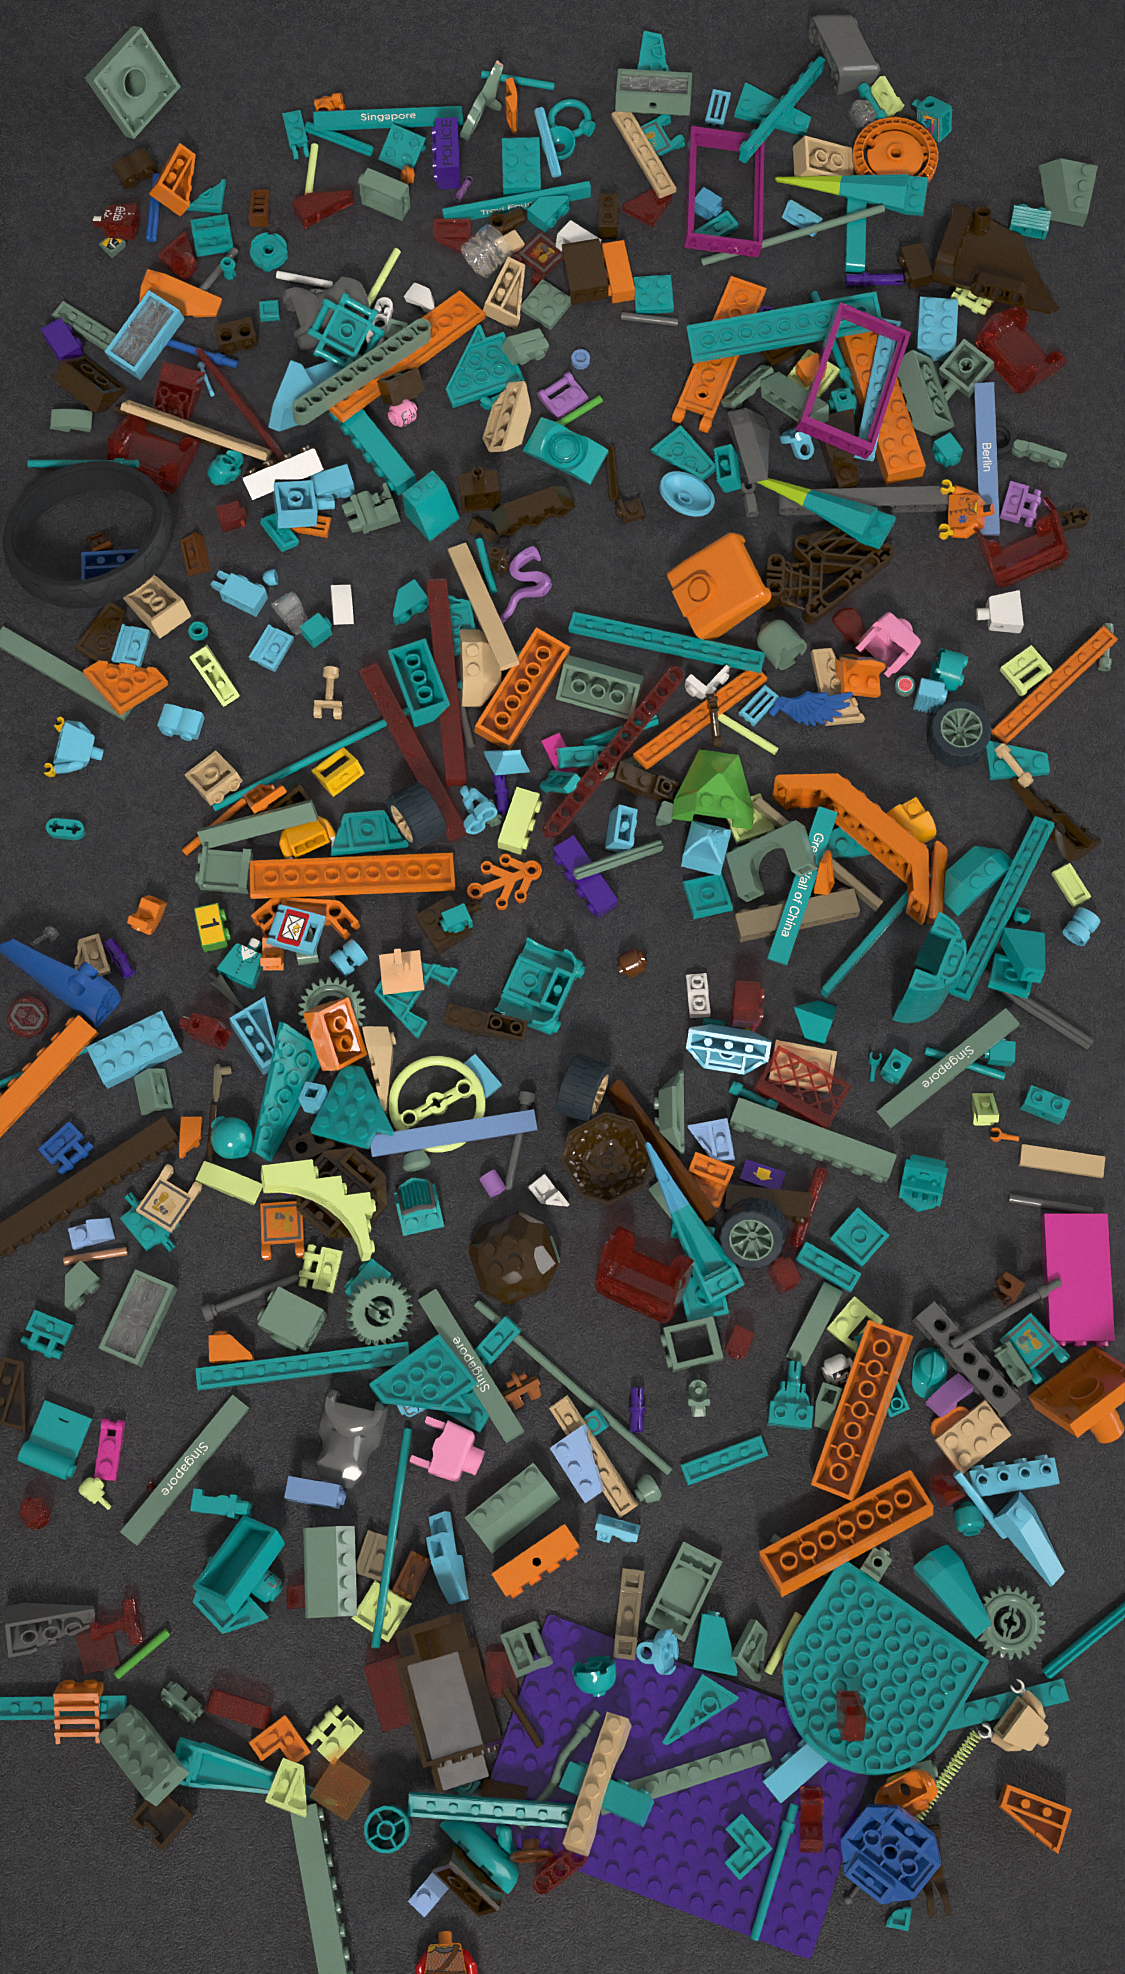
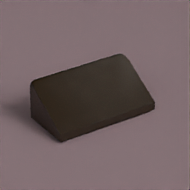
[481,1778,528,1800]

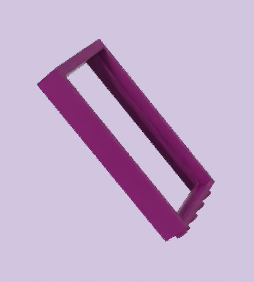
[684,126,765,257]
[795,302,911,459]

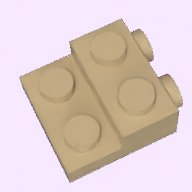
[184,751,242,805]

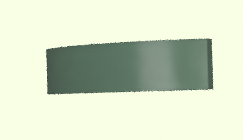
[786,1282,843,1367]

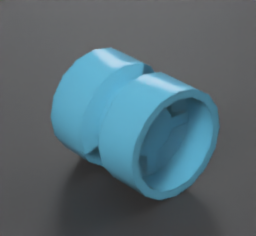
[1062,907,1101,946]
[329,939,368,977]

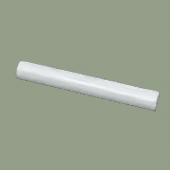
[276,271,333,288]

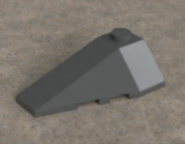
[727,408,770,484]
[2,1603,95,1658]

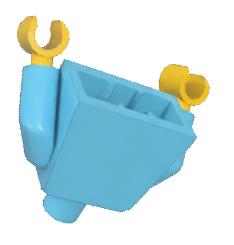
[44,717,104,777]

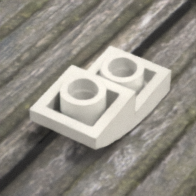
[331,585,354,625]
[686,973,710,1018]

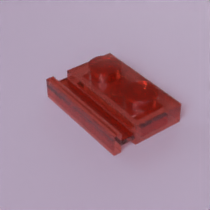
[485,1652,518,1698]

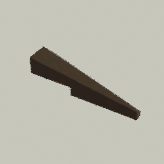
[1010,777,1101,862]

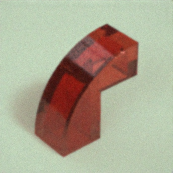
[799,1786,824,1853]

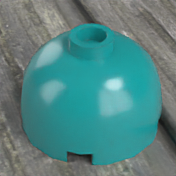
[572,1656,617,1697]

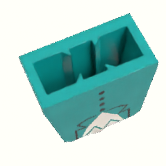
[217,938,262,991]

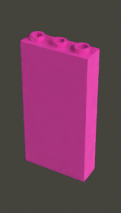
[1040,1214,1115,1347]

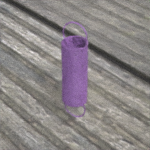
[454,176,472,202]

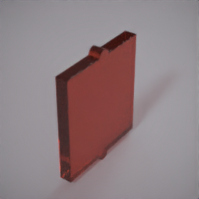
[76,1627,120,1675]

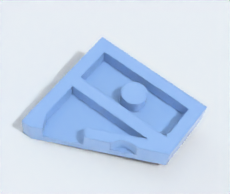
[688,1118,735,1162]

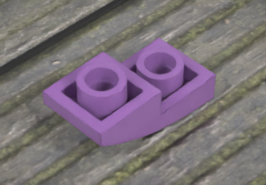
[926,1373,974,1418]

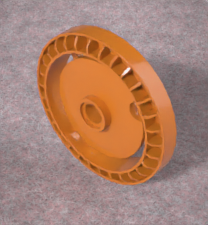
[852,117,938,183]

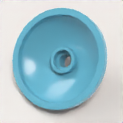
[659,471,715,517]

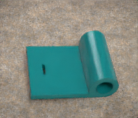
[18,1400,92,1480]

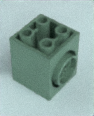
[257,1286,327,1353]

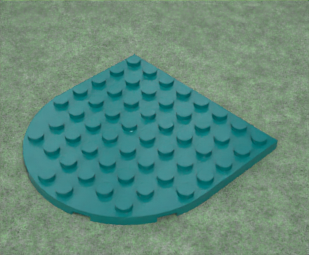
[781,1562,989,1775]

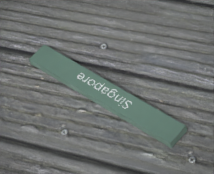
[877,1008,1020,1129]
[418,1289,524,1443]
[120,1395,249,1546]

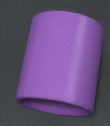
[479,1170,506,1198]

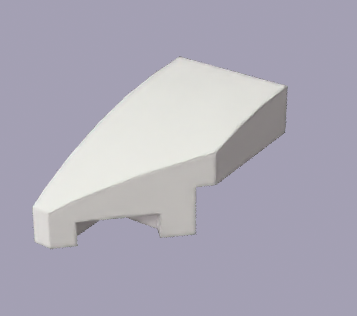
[404,283,435,313]
[528,1174,570,1207]

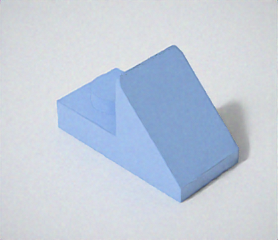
[68,1218,115,1250]

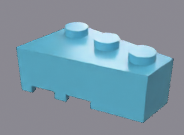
[229,997,276,1075]

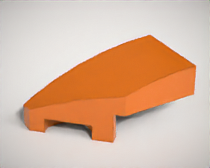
[179,1117,203,1158]

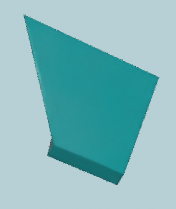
[794,1000,837,1045]

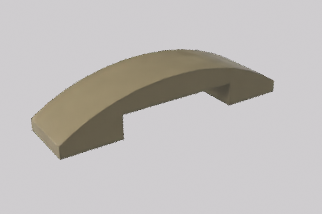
[613,1568,644,1660]

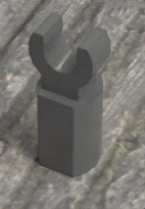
[741,483,759,517]

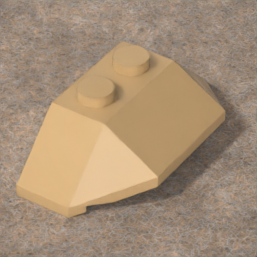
[483,381,531,452]
[459,629,502,707]

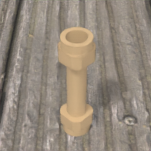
[994,743,1034,788]

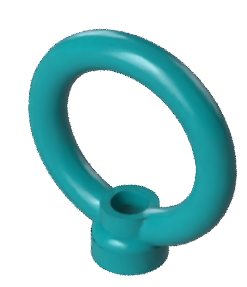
[547,99,595,138]

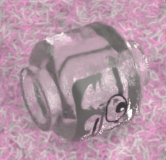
[849,100,876,129]

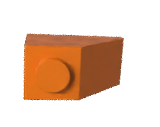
[209,1331,255,1364]

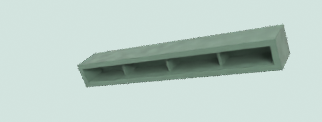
[729,1098,897,1183]
[290,1803,353,1974]

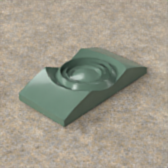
[645,1541,723,1642]

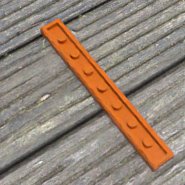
[991,626,1118,745]
[633,670,767,770]

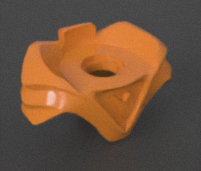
[874,1769,937,1817]

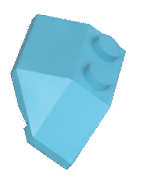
[686,1024,771,1075]

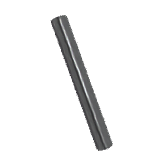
[1002,992,1094,1049]

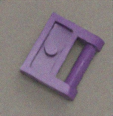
[537,372,588,421]

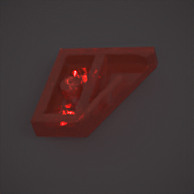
[433,219,471,256]
[158,232,198,282]

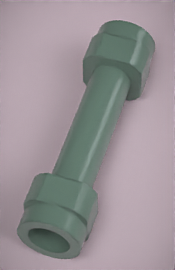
[1098,623,1114,671]

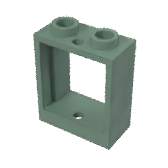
[358,168,410,221]
[660,1316,724,1372]

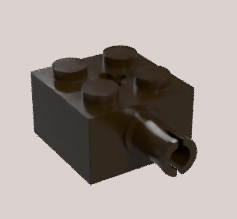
[458,466,500,513]
[415,895,482,956]

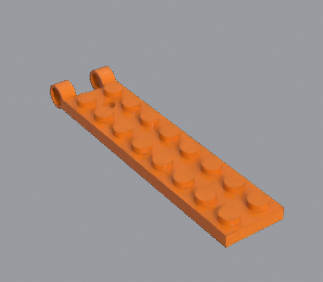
[672,276,766,433]

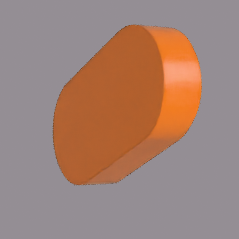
[930,1406,969,1437]

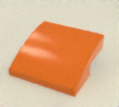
[505,77,518,134]
[688,1152,735,1208]

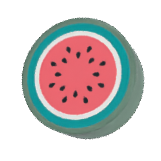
[895,675,915,697]

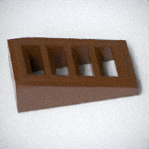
[248,189,270,227]

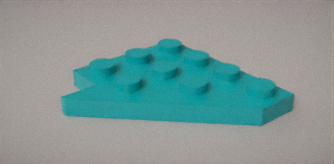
[310,1064,394,1149]
[369,1334,477,1414]

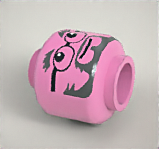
[388,399,417,427]

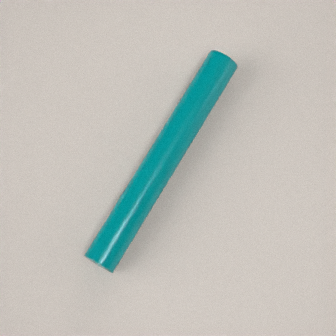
[475,538,497,594]

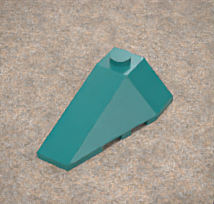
[913,1544,992,1639]

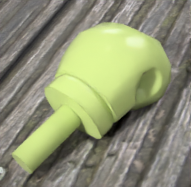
[78,1477,111,1510]

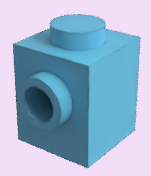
[298,1081,328,1114]

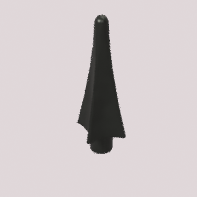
[207,971,245,1011]

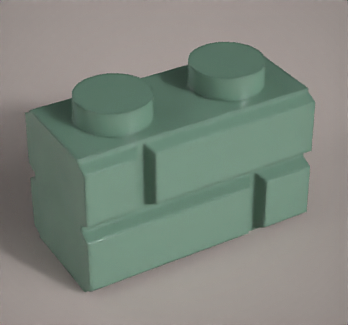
[502,328,549,365]

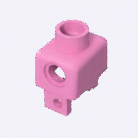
[856,612,921,677]
[410,1416,485,1482]

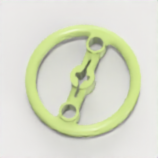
[388,1056,485,1152]

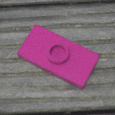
[541,733,576,772]

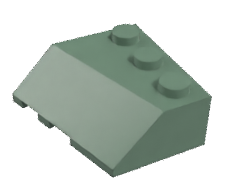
[1038,158,1098,227]

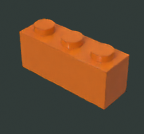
[602,240,635,304]

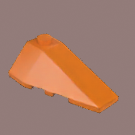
[139,269,223,317]

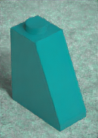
[1000,927,1045,983]
[692,1610,737,1676]

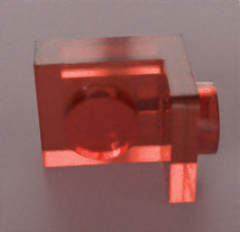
[286,1585,305,1609]

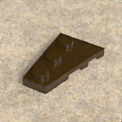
[75,602,126,664]

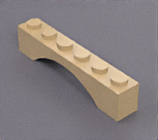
[563,1712,632,1857]

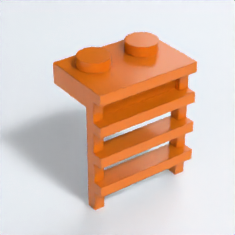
[53,1679,104,1744]

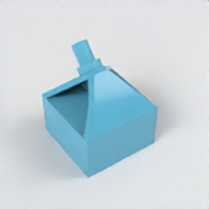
[681,821,732,876]

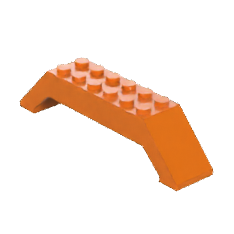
[772,773,929,925]

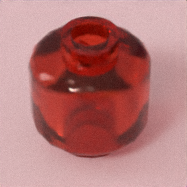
[18,1497,51,1530]

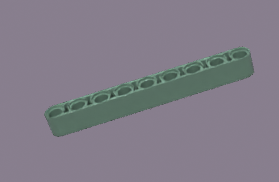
[292,318,431,425]

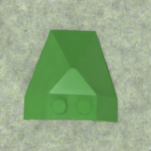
[672,750,754,830]

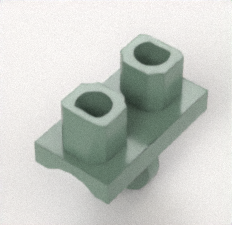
[686,1379,710,1417]

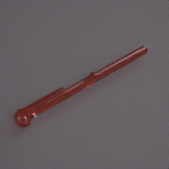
[195,347,287,459]

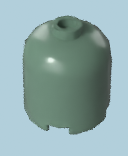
[757,620,807,670]

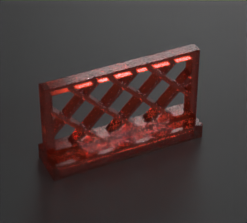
[754,1045,851,1129]

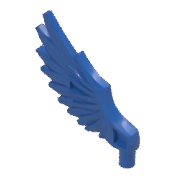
[768,691,853,726]

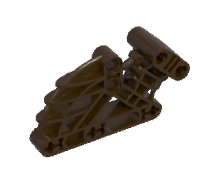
[761,526,894,625]

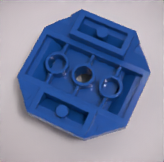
[841,1804,942,1905]

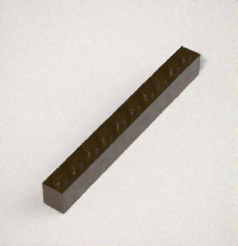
[0,1117,180,1257]

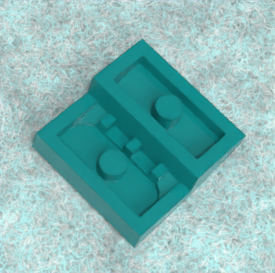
[190,214,233,257]

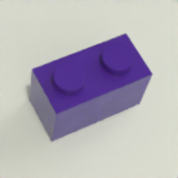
[41,318,83,363]

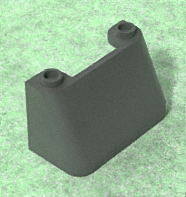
[807,15,880,96]

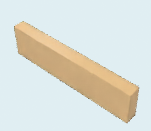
[1019,1144,1105,1178]

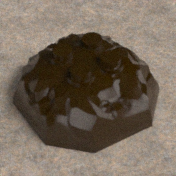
[560,1112,652,1205]

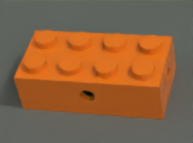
[492,1524,579,1598]

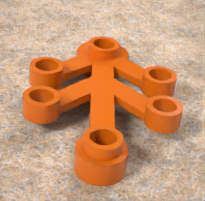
[467,854,542,910]

